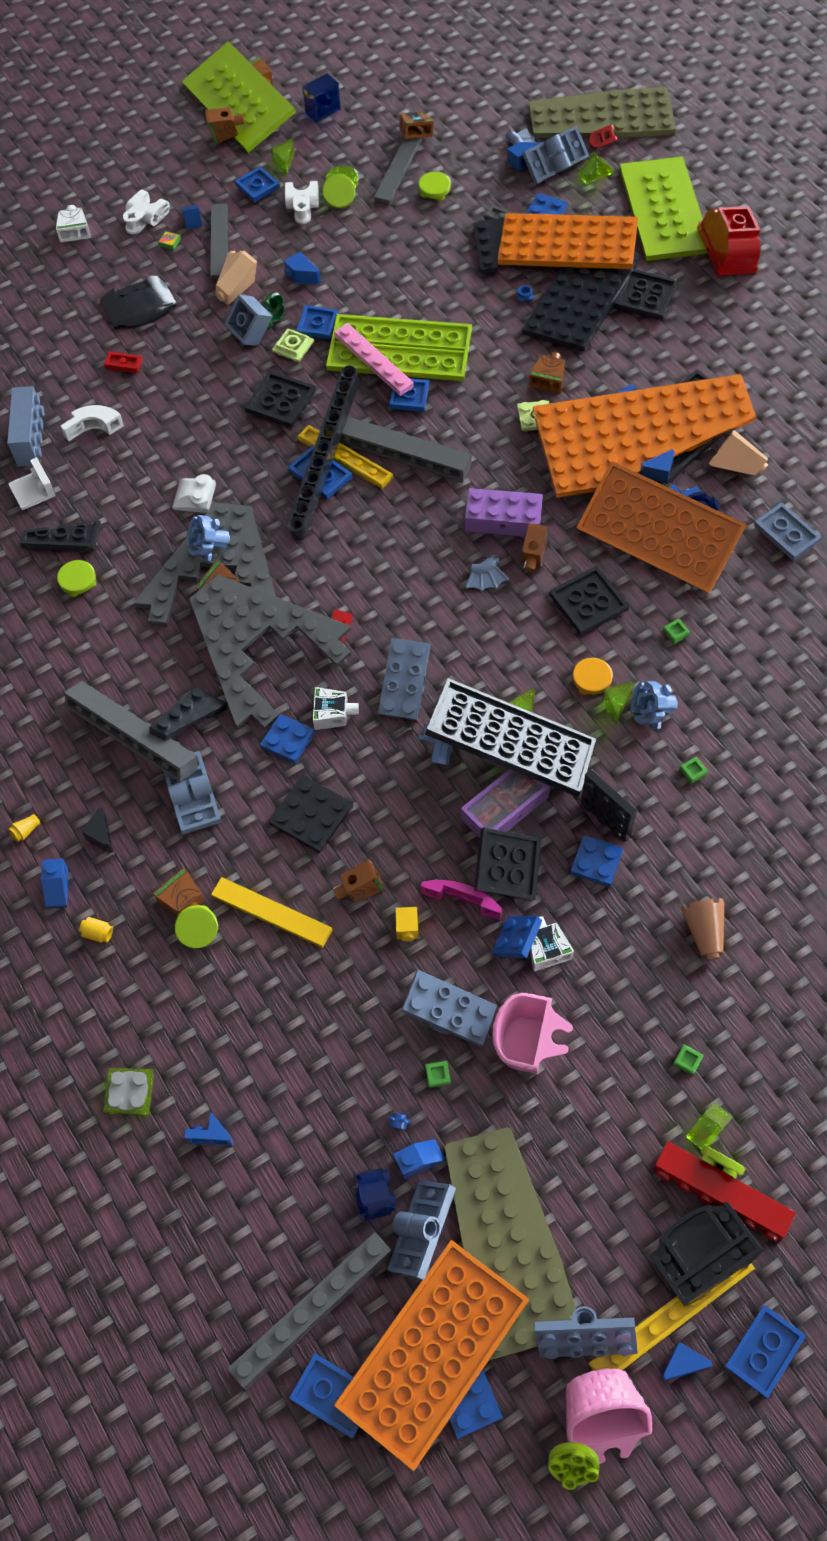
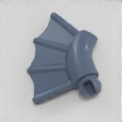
[506,129,535,145]
[465,555,509,592]

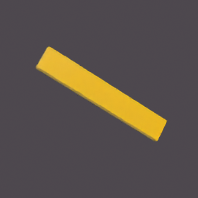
[298,425,393,490]
[211,877,332,948]

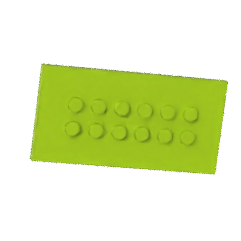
[182,41,296,153]
[619,156,707,261]
[326,314,472,381]

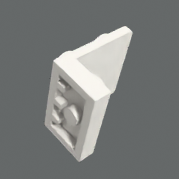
[9,457,56,510]

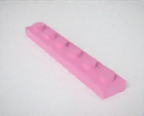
[334,323,414,396]

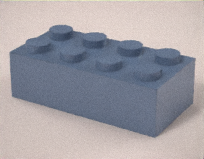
[8,386,44,466]

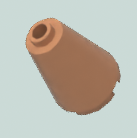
[681,898,724,960]

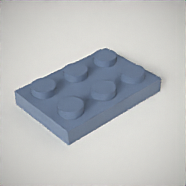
[754,502,822,561]

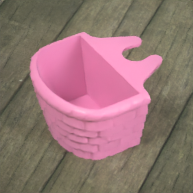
[492,993,573,1074]
[566,1369,652,1464]

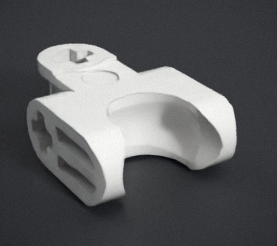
[285,181,319,224]
[123,190,170,234]

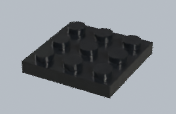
[614,269,679,321]
[245,370,316,428]
[549,566,629,636]
[581,769,637,842]
[268,775,354,854]
[474,827,541,901]

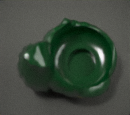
[260,292,285,329]

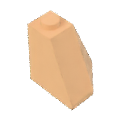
[215,251,257,305]
[709,430,768,475]

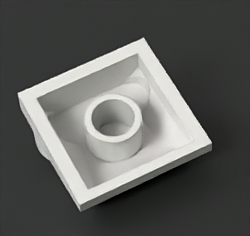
[172,474,216,513]

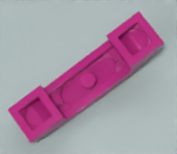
[421,880,502,921]

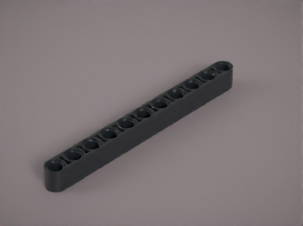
[288,365,359,541]

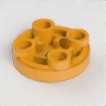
[573,658,613,695]

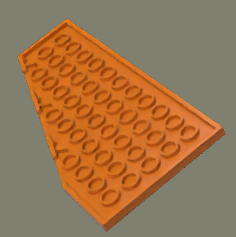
[532,374,756,498]

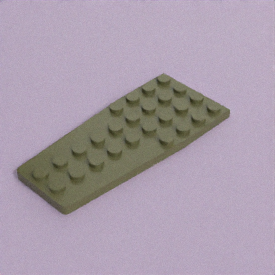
[529,87,676,138]
[445,1128,576,1361]

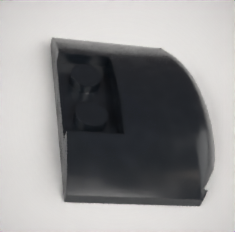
[100,276,177,329]
[651,1202,763,1307]

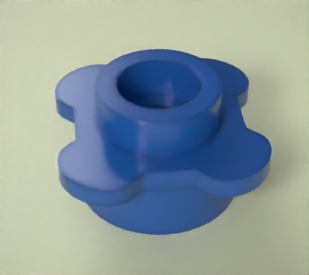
[516,285,534,302]
[387,1112,411,1129]

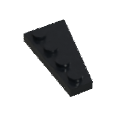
[473,217,505,275]
[20,520,102,551]
[149,687,228,741]

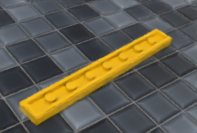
[588,1263,755,1371]

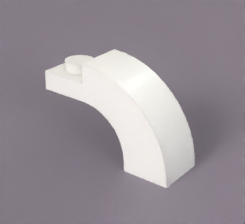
[61,405,124,441]

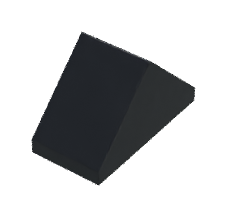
[81,808,113,853]

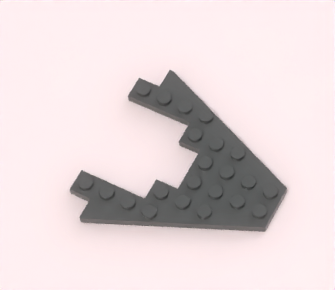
[135,502,276,627]
[190,575,351,729]

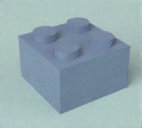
[225,294,273,346]

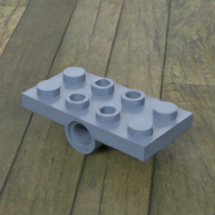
[522,125,589,184]
[378,638,431,721]
[164,751,222,835]
[401,970,497,1047]
[387,1180,456,1280]
[535,1306,638,1359]

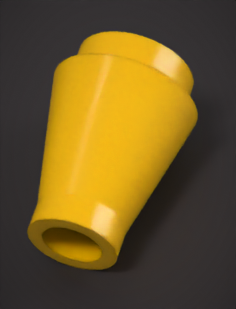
[8,814,40,842]

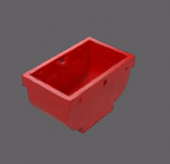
[697,206,761,276]

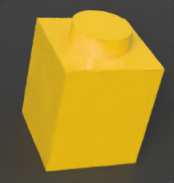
[396,907,419,942]

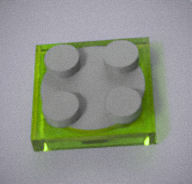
[103,1068,154,1115]

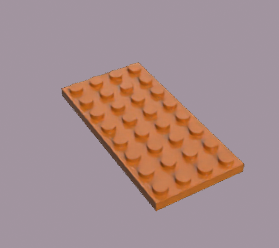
[498,213,638,269]
[576,461,746,594]
[334,1240,530,1471]

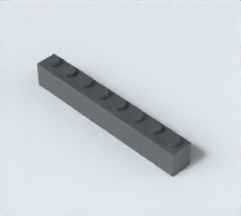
[339,416,472,482]
[64,681,197,783]
[228,1232,392,1390]

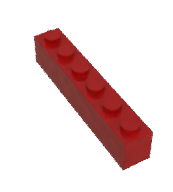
[653,1141,796,1242]

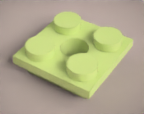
[272,329,314,362]
[517,400,549,431]

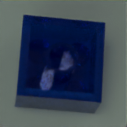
[302,73,341,123]

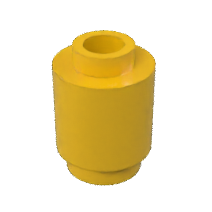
[79,917,113,943]

